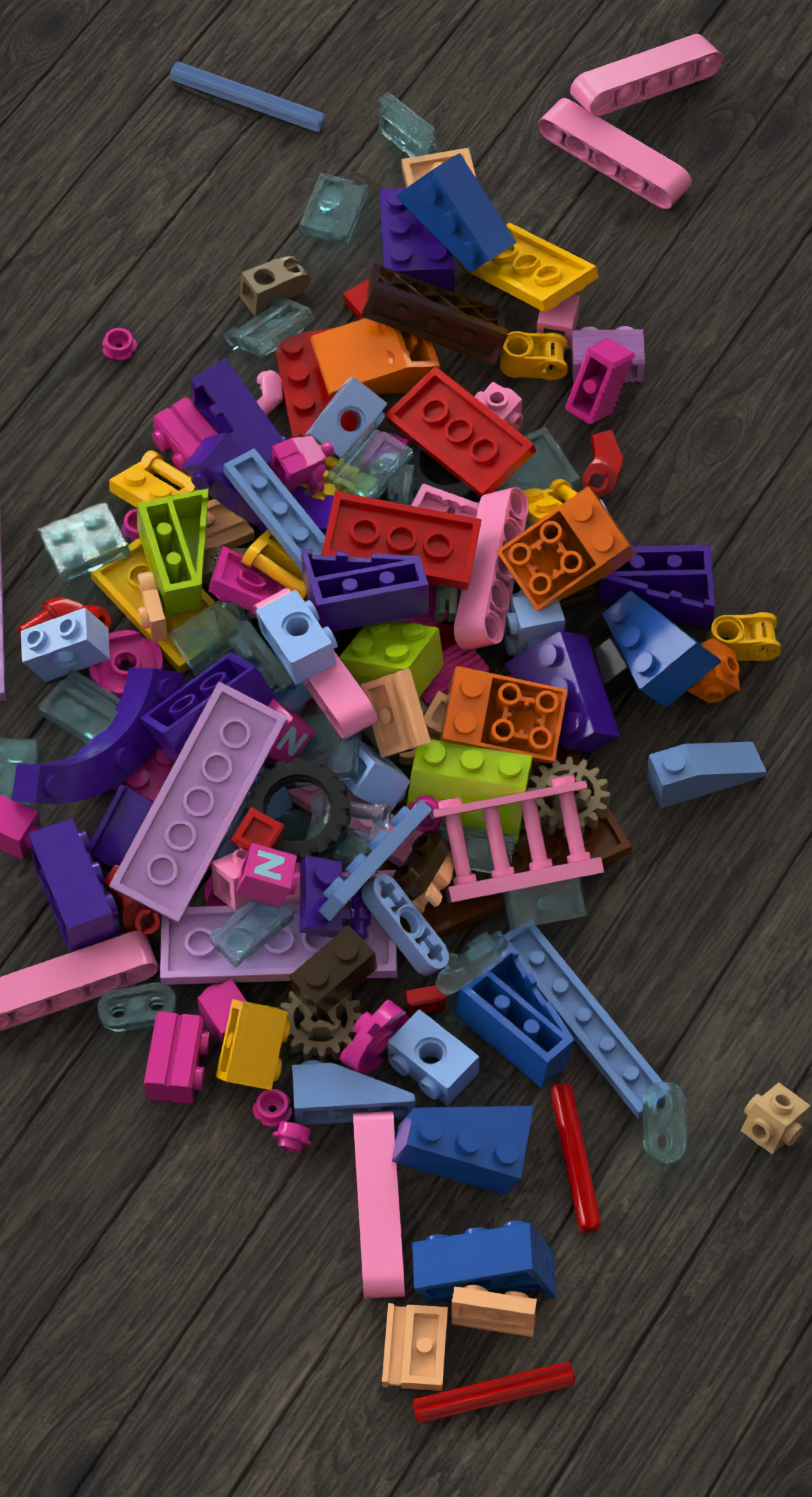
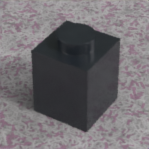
[592,638,636,702]

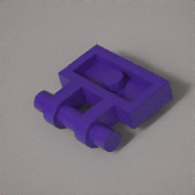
[300,856,371,940]

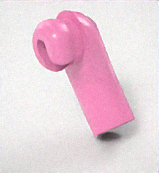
[256,370,284,416]

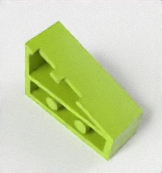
[137,488,209,617]

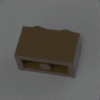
[289,925,377,1019]

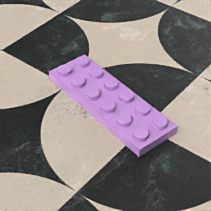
[109,682,288,924]
[160,902,397,985]

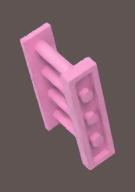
[430,775,604,903]

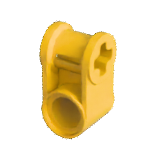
[500,331,568,380]
[709,612,782,661]

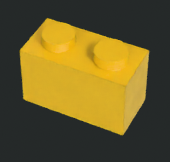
[216,999,290,1090]

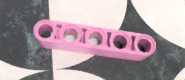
[570,34,723,117]
[538,98,692,209]
[454,487,529,651]
[253,588,378,740]
[0,931,159,1031]
[353,1111,405,1299]

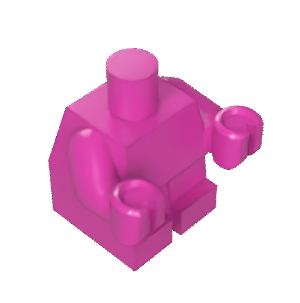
[270,436,335,495]

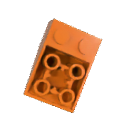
[310,318,440,396]
[496,486,637,612]
[439,666,568,763]

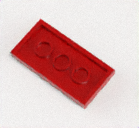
[273,327,366,449]
[385,366,537,497]
[321,491,482,590]

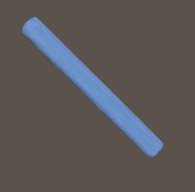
[170,62,325,132]

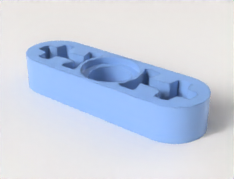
[361,874,449,976]

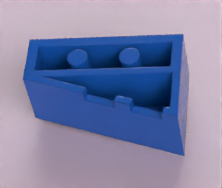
[396,153,517,273]
[603,591,722,707]
[454,944,574,1088]
[392,1106,534,1195]
[412,1221,557,1303]

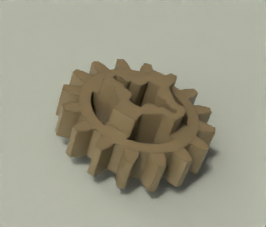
[527,757,610,838]
[280,990,363,1063]

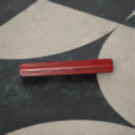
[551,1083,601,1233]
[413,1362,575,1423]

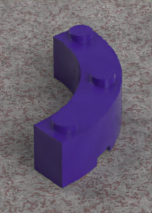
[182,432,334,536]
[12,668,185,804]

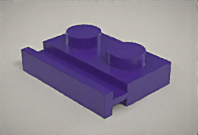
[90,784,154,868]

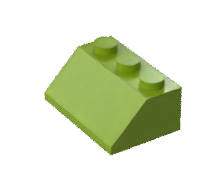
[407,739,532,844]

